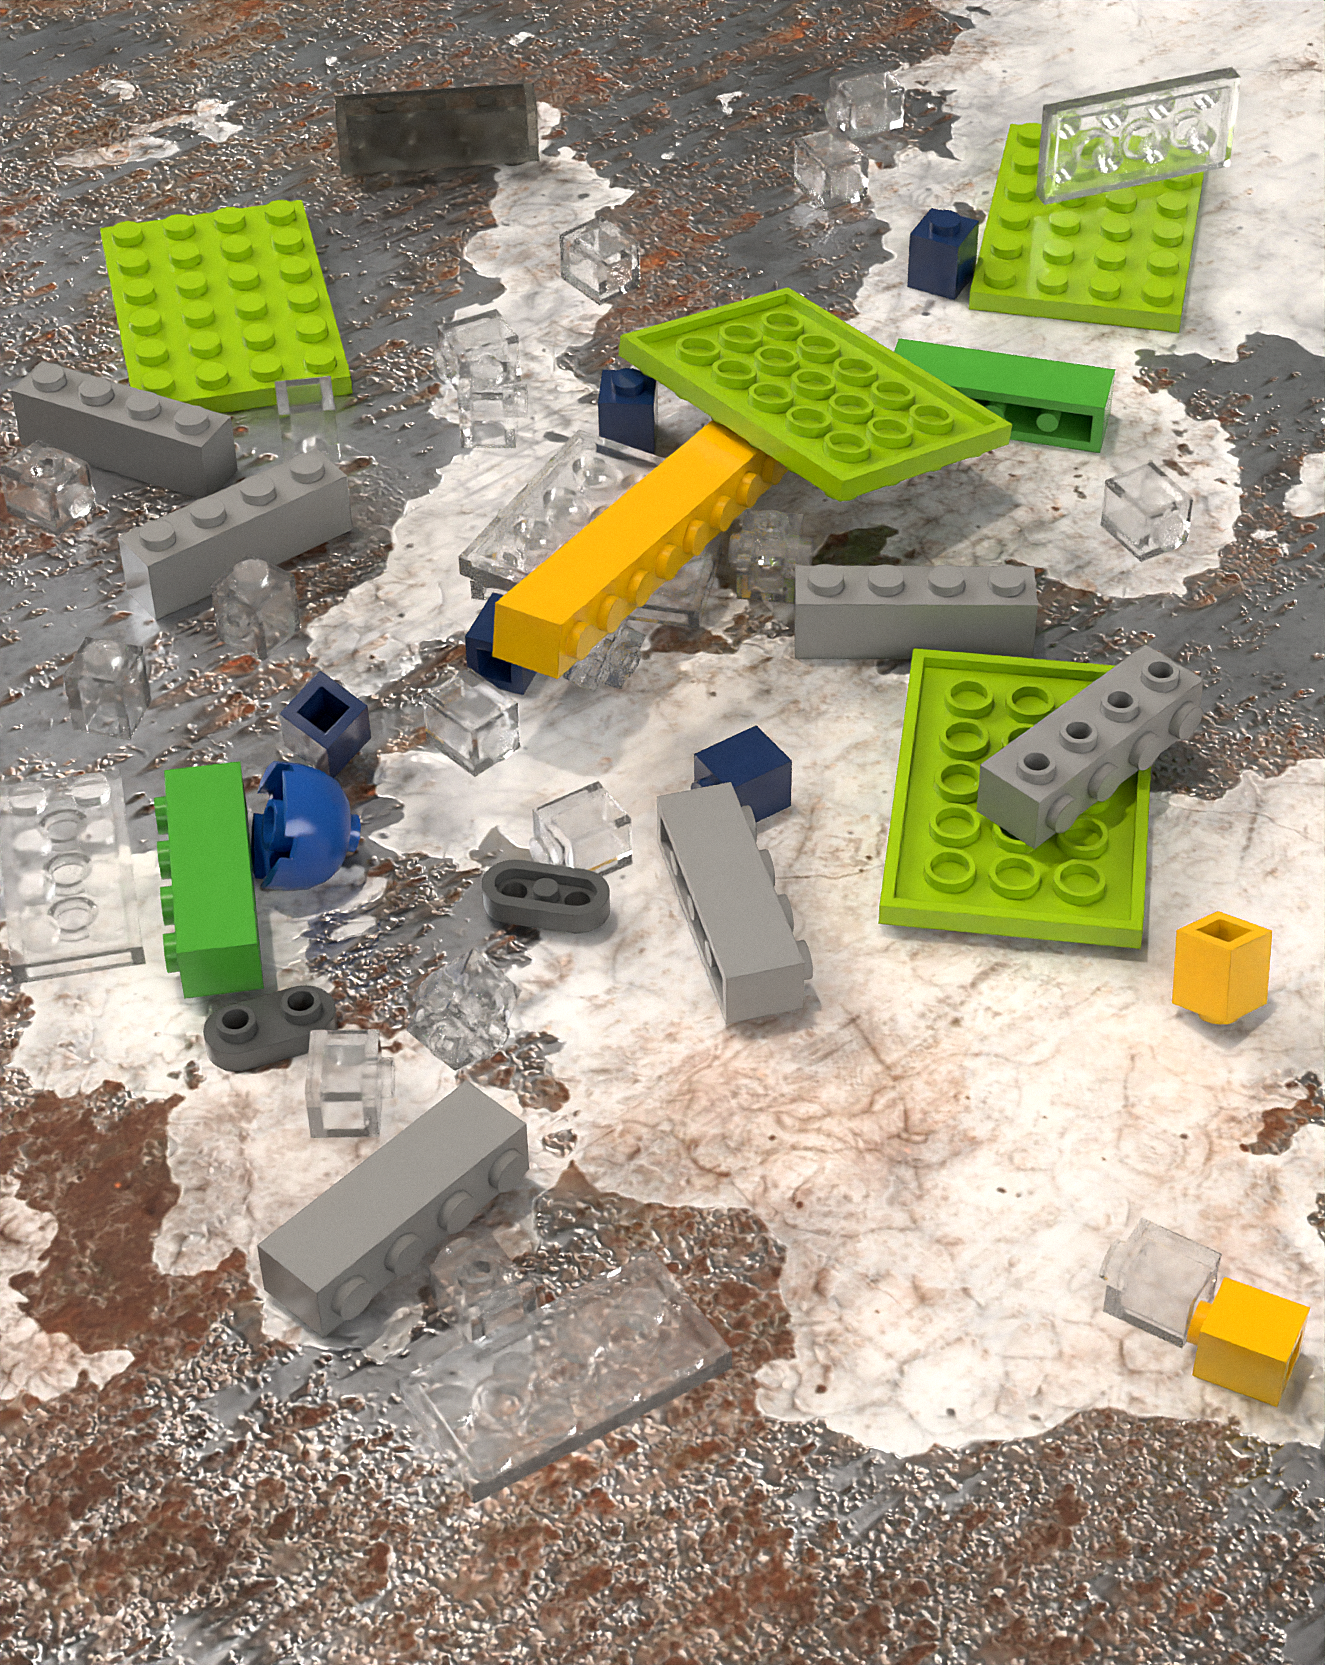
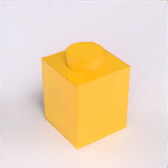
[1172,911,1272,1024]
[1186,1277,1310,1407]

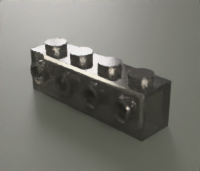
[335,83,540,176]

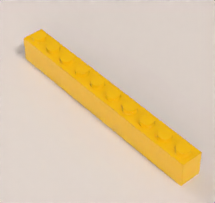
[492,420,789,679]

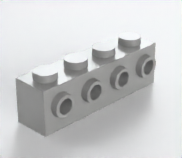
[11,361,238,499]
[118,448,353,620]
[794,564,1038,659]
[977,644,1204,849]
[657,782,813,1024]
[257,1080,529,1338]

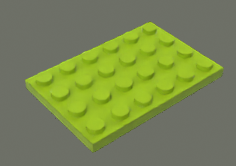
[969,123,1208,333]
[100,200,353,413]
[618,287,1012,502]
[878,648,1151,949]

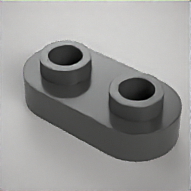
[482,860,610,933]
[203,985,338,1072]

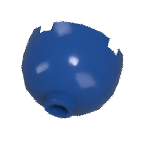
[251,761,361,891]

